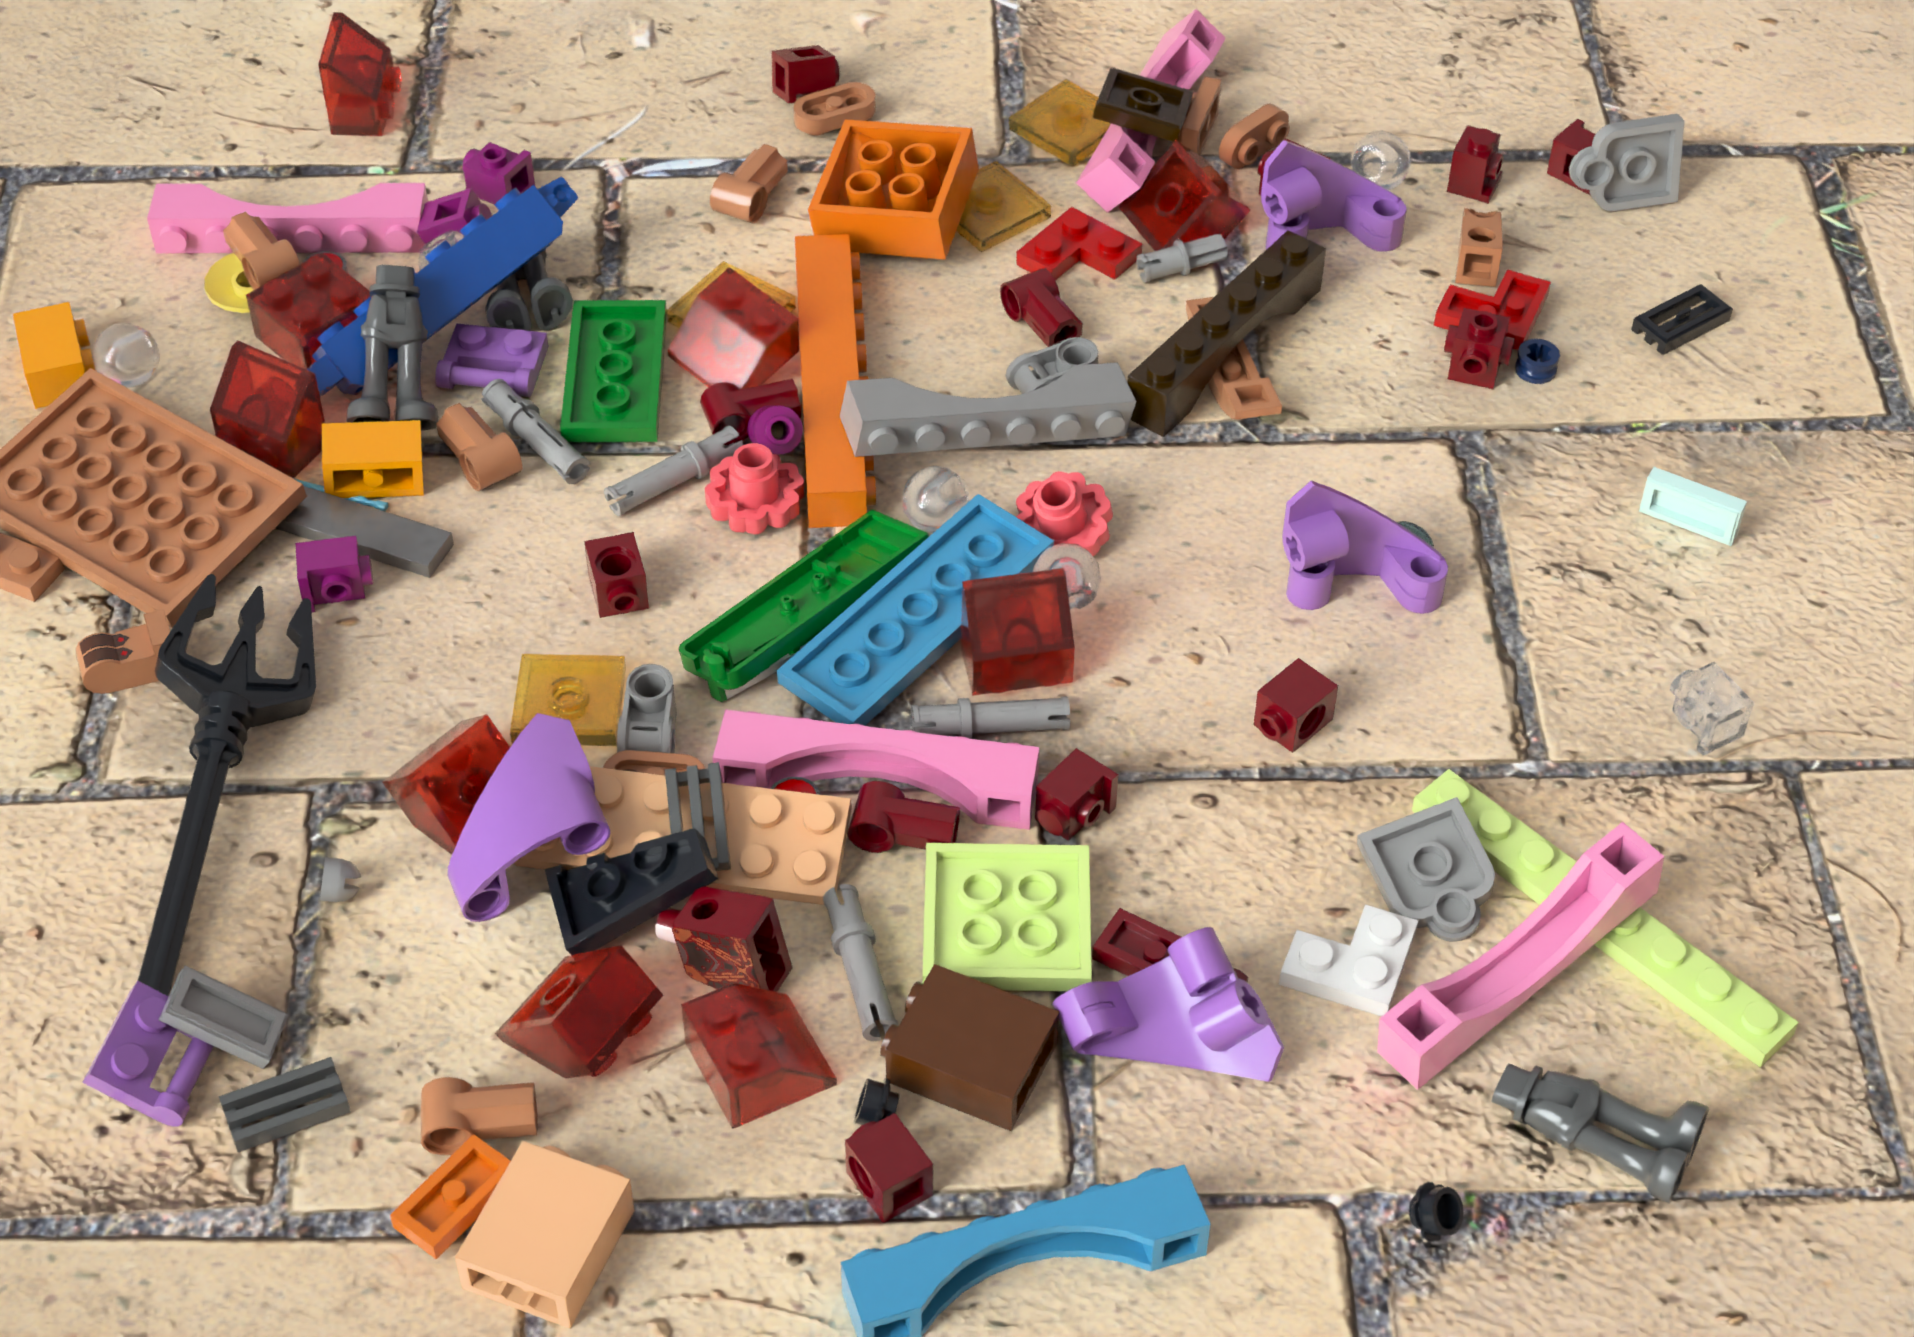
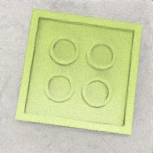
[923,843,1092,991]

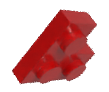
[1016,207,1143,281]
[1433,269,1551,350]

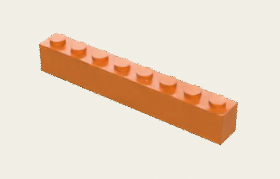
[795,234,876,528]

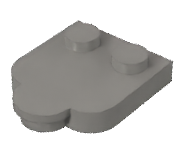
[1569,114,1684,211]
[1357,797,1495,942]

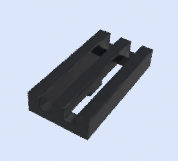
[1631,284,1733,355]

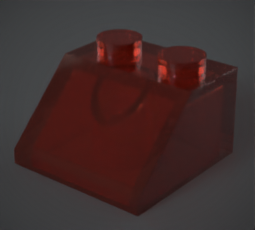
[318,12,401,136]
[1119,140,1251,251]
[667,267,800,390]
[210,340,325,478]
[961,568,1075,696]
[382,714,510,855]
[495,945,664,1079]
[681,983,837,1129]

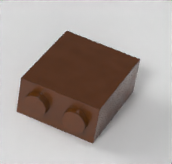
[880,964,1059,1131]

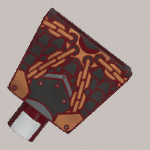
[655,886,793,1009]

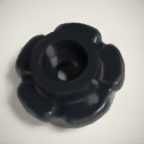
[854,1078,899,1125]
[1409,1182,1464,1242]

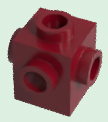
[1444,308,1515,389]

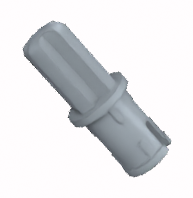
[1136,234,1228,283]

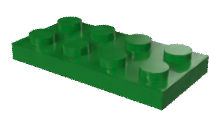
[560,300,667,442]

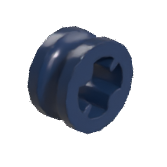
[1515,339,1560,384]

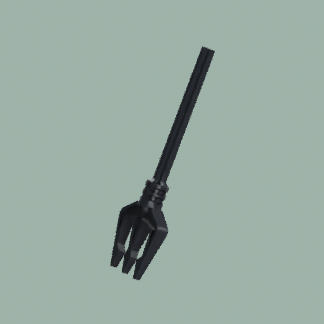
[137,574,316,997]

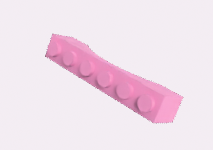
[1076,9,1226,213]
[147,183,428,253]
[713,709,1039,830]
[1377,822,1665,1090]

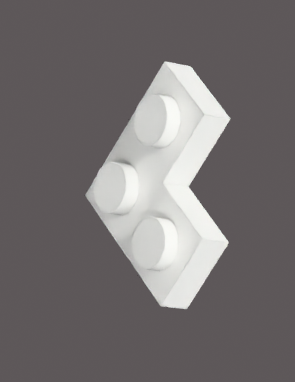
[1279,904,1418,1017]

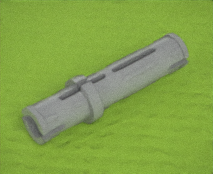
[482,379,590,484]
[604,426,743,516]
[911,696,1070,739]
[823,884,898,1041]

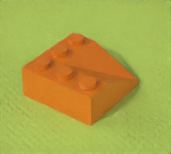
[808,119,979,260]

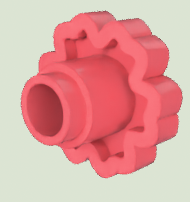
[705,443,805,534]
[1016,471,1113,567]

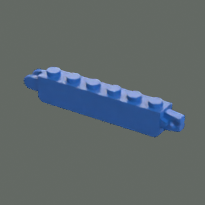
[295,176,579,402]

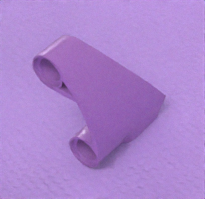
[1261,140,1407,251]
[1282,480,1448,614]
[447,713,611,922]
[1052,927,1284,1082]

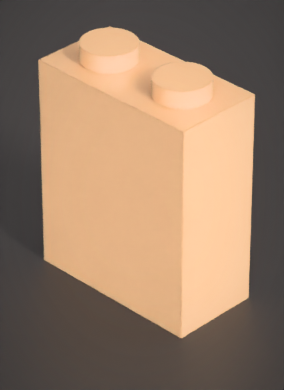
[455,1141,635,1329]

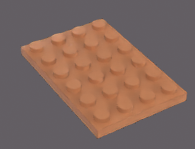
[0,368,307,628]

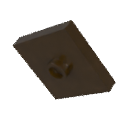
[1092,68,1193,143]

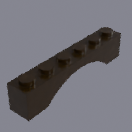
[1127,230,1326,437]

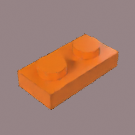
[390,1134,511,1260]

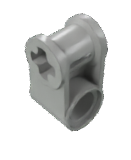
[1006,337,1098,394]
[617,664,677,753]

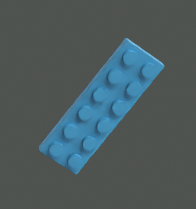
[777,494,1054,726]

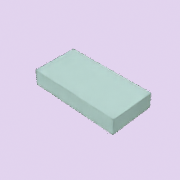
[1639,467,1747,546]

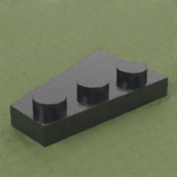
[544,828,718,961]

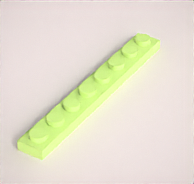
[1412,769,1799,1067]

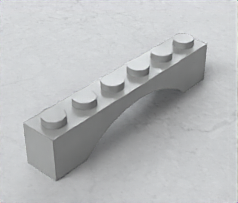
[840,362,1136,457]

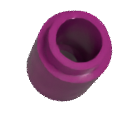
[748,405,803,454]

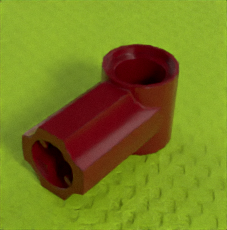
[1000,268,1083,347]
[700,379,801,445]
[847,781,960,853]

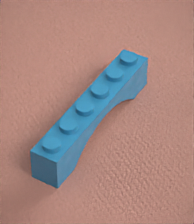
[841,1165,1211,1337]

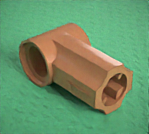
[710,144,788,223]
[223,212,302,294]
[436,403,523,491]
[421,1077,538,1155]

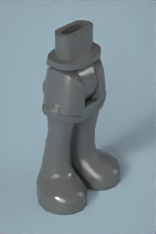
[485,249,573,331]
[346,265,438,431]
[1492,1063,1709,1204]

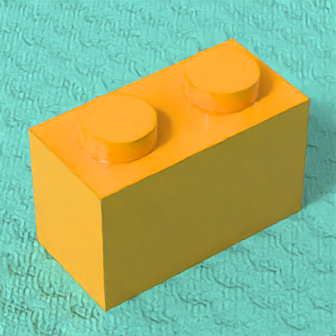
[13,302,96,409]
[322,420,424,498]

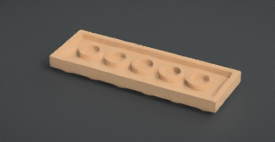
[514,766,852,905]

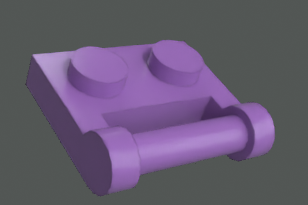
[435,323,549,397]
[82,981,215,1127]

